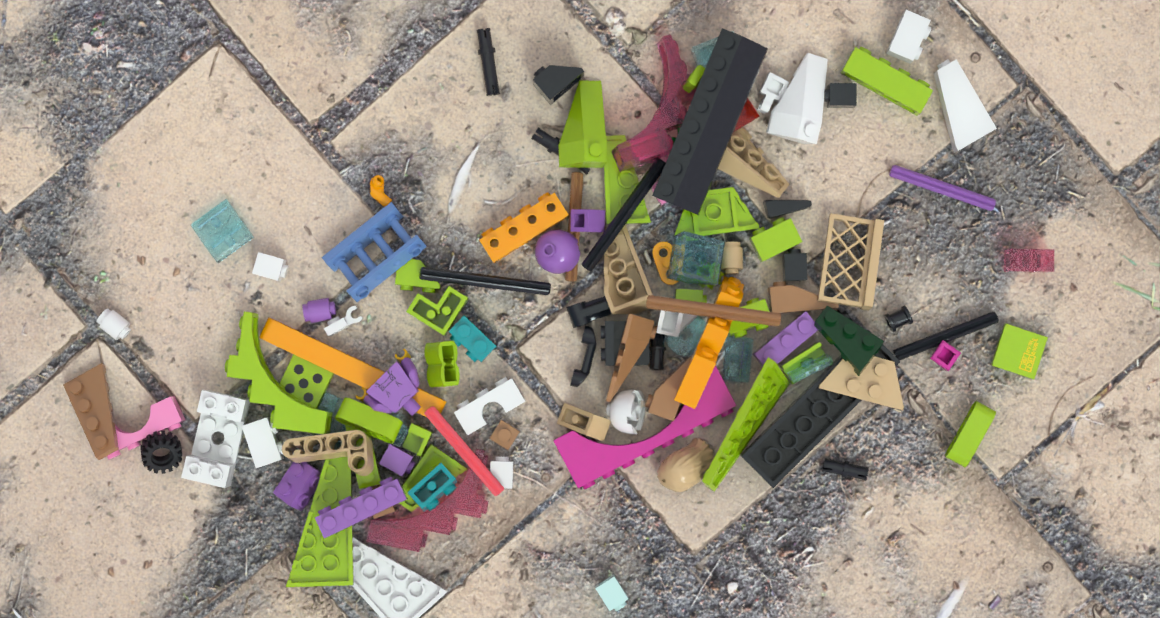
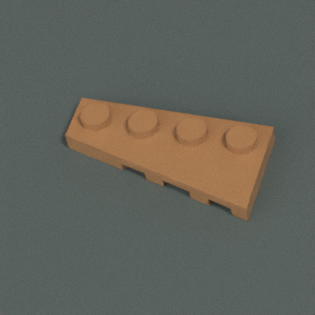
[63,363,119,460]

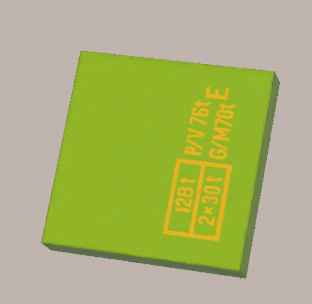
[991,323,1048,380]

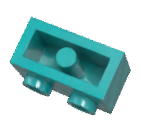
[448,316,497,362]
[407,463,457,512]

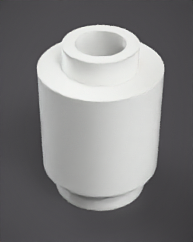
[96,308,131,340]

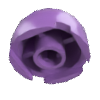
[535,230,580,274]

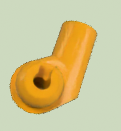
[370,175,392,207]

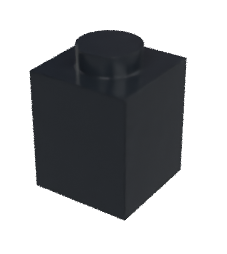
[824,83,857,108]
[782,249,808,281]

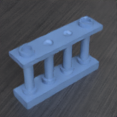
[322,202,427,302]

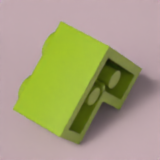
[406,286,469,336]

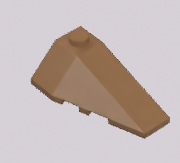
[606,314,657,402]

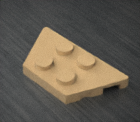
[818,356,904,411]

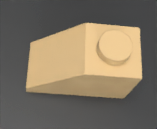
[557,403,611,441]

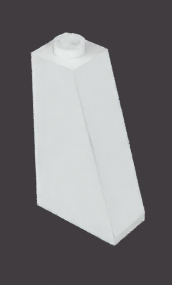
[934,59,997,153]

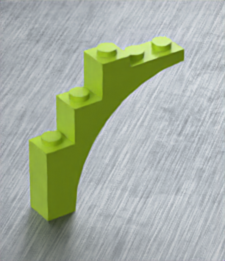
[225,311,333,434]

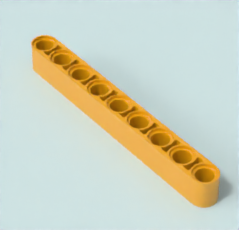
[259,317,447,417]

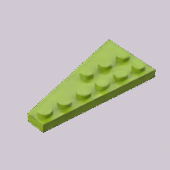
[286,457,354,587]

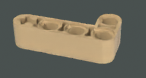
[282,430,374,476]

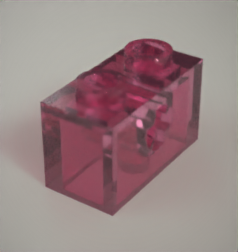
[1004,249,1054,273]

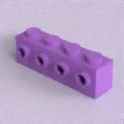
[315,477,408,538]

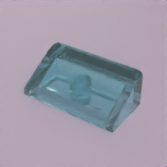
[722,336,753,383]

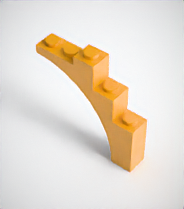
[674,276,744,409]

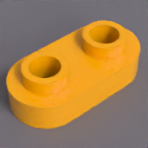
[652,242,682,285]

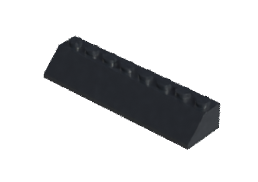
[652,28,768,215]

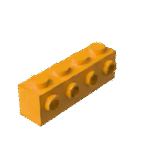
[479,192,569,263]

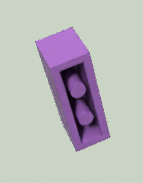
[752,311,818,367]

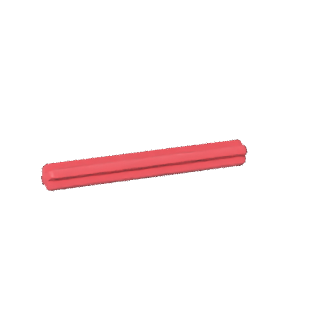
[424,406,504,496]

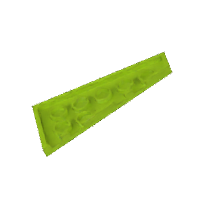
[702,357,790,492]

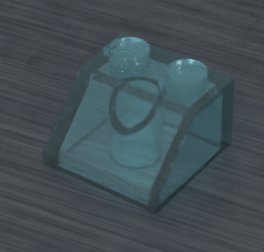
[667,231,725,285]

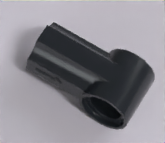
[566,296,612,328]

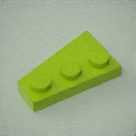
[399,443,467,512]

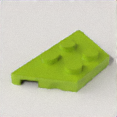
[674,187,759,240]

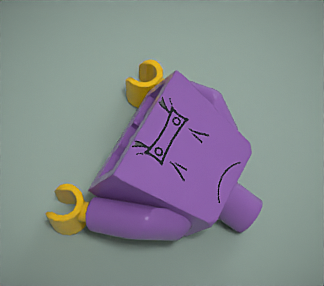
[355,348,421,416]

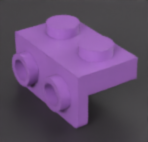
[273,462,322,511]

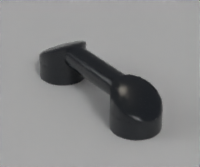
[570,326,596,387]

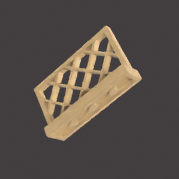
[817,213,884,311]

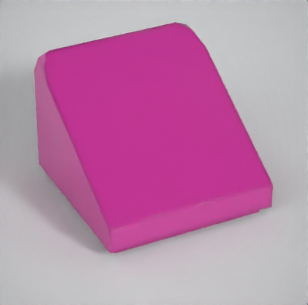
[930,340,961,371]

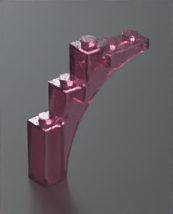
[612,34,697,172]
[366,448,489,552]

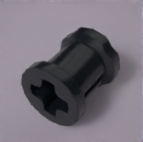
[884,305,913,332]

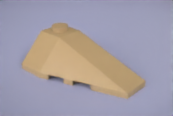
[718,123,789,198]
[603,225,653,314]

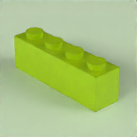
[840,47,933,116]

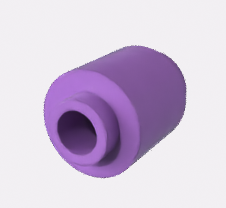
[302,298,336,323]

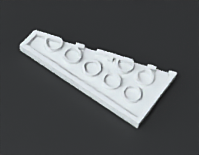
[352,537,448,618]

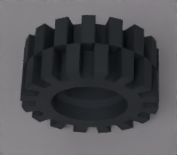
[140,431,182,474]

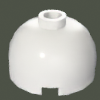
[606,389,645,435]

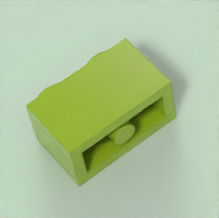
[749,217,802,262]

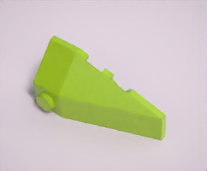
[558,80,607,168]

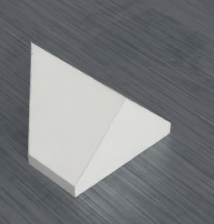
[656,310,698,337]

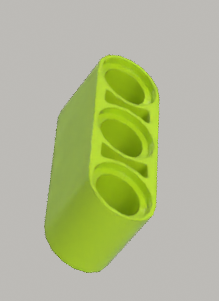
[335,397,403,444]
[945,400,996,468]

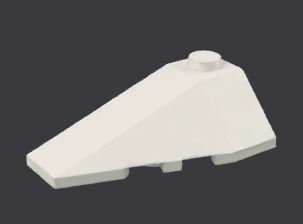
[766,53,828,144]

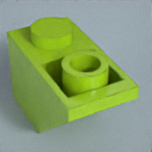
[395,259,441,293]

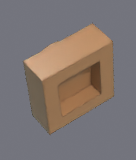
[489,420,520,450]

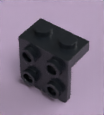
[600,321,650,366]

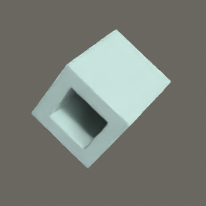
[595,574,628,611]

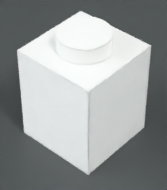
[252,252,289,282]
[490,456,514,489]

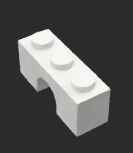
[454,377,525,435]

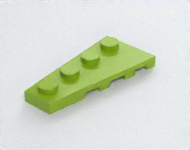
[604,135,651,225]

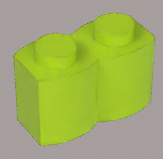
[424,341,460,387]

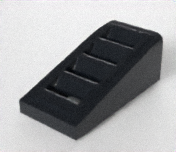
[763,200,812,219]

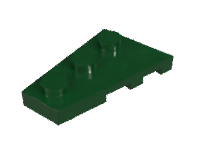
[814,306,884,376]

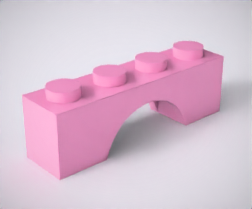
[106,396,185,460]

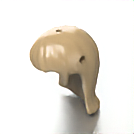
[657,438,715,492]

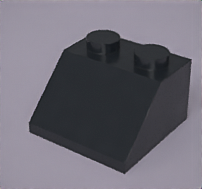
[533,65,584,105]

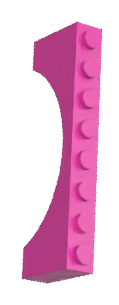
[553,365,737,490]

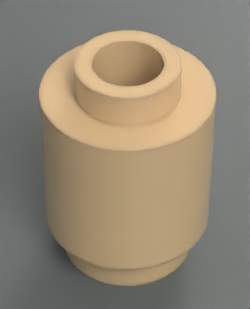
[721,242,743,274]

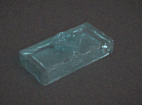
[787,354,833,383]

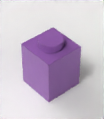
[570,209,605,232]
[379,444,416,476]

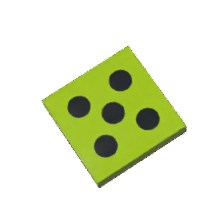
[280,354,334,409]

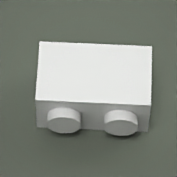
[886,10,931,64]
[242,417,284,468]

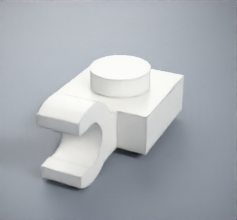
[757,72,789,114]
[324,306,363,336]

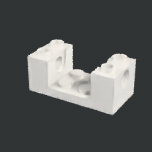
[181,390,250,488]

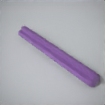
[889,165,996,211]

